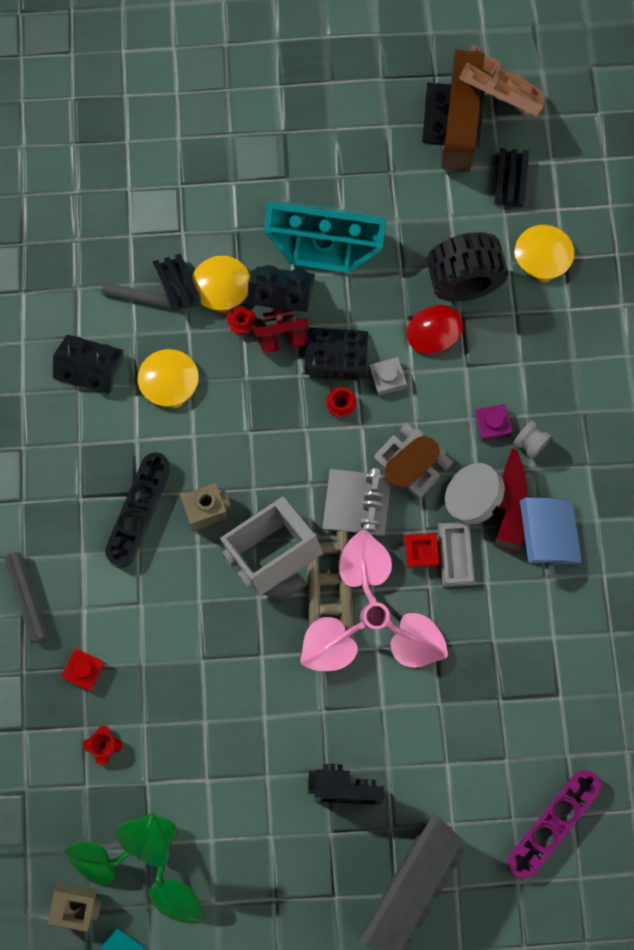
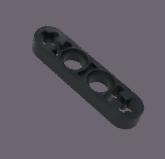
[105,452,171,568]

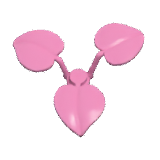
[300,530,448,671]

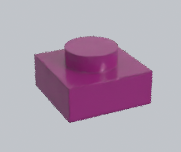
[474,404,512,442]

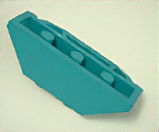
[264,202,387,273]

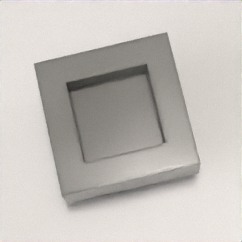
[369,357,407,396]

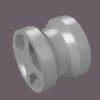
[513,420,552,460]

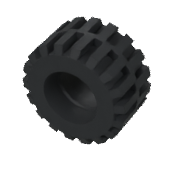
[426,232,509,301]

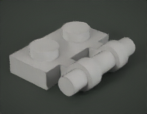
[373,422,454,500]

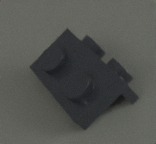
[53,335,124,394]

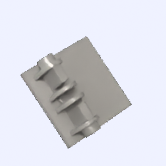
[322,469,390,536]

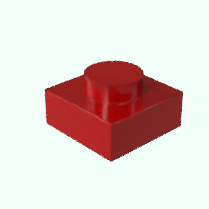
[404,533,439,569]
[61,648,106,692]

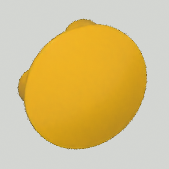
[514,225,574,283]
[192,256,250,314]
[138,349,199,408]

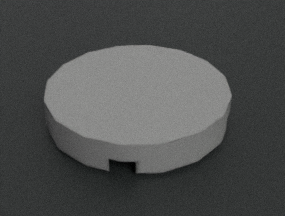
[445,463,505,524]

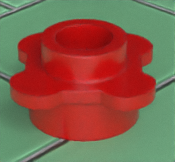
[83,725,123,766]

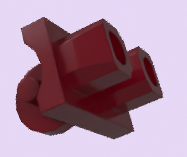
[253,308,309,354]

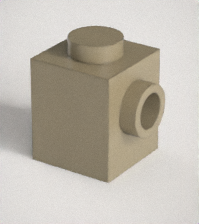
[180,483,231,532]

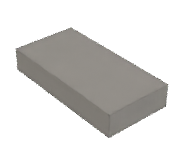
[437,522,475,587]

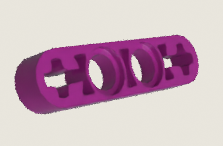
[506,770,601,879]

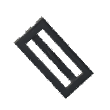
[494,148,529,207]
[152,254,201,312]

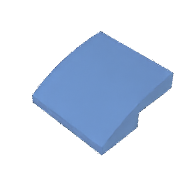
[520,498,582,565]

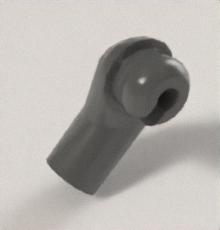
[264,572,307,599]

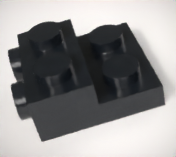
[247,265,315,312]
[308,764,384,805]

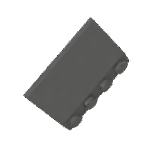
[358,814,465,950]

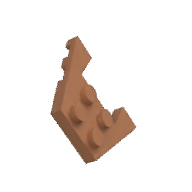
[459,44,545,117]

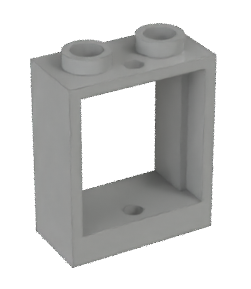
[220,497,323,596]

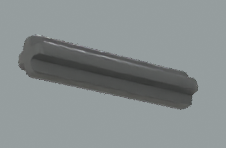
[5,552,49,643]

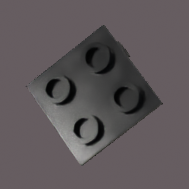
[422,83,485,146]
[304,327,368,381]

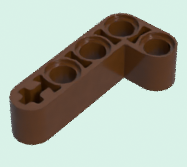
[441,49,485,172]

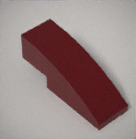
[491,448,528,554]

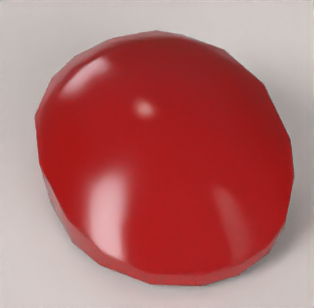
[407,304,463,355]

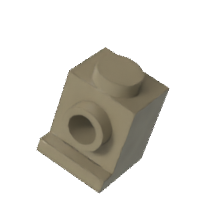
[47,880,102,932]

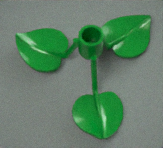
[65,813,205,923]

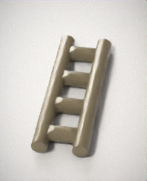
[306,531,356,657]

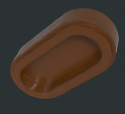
[385,436,440,489]

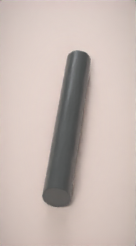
[102,283,191,312]

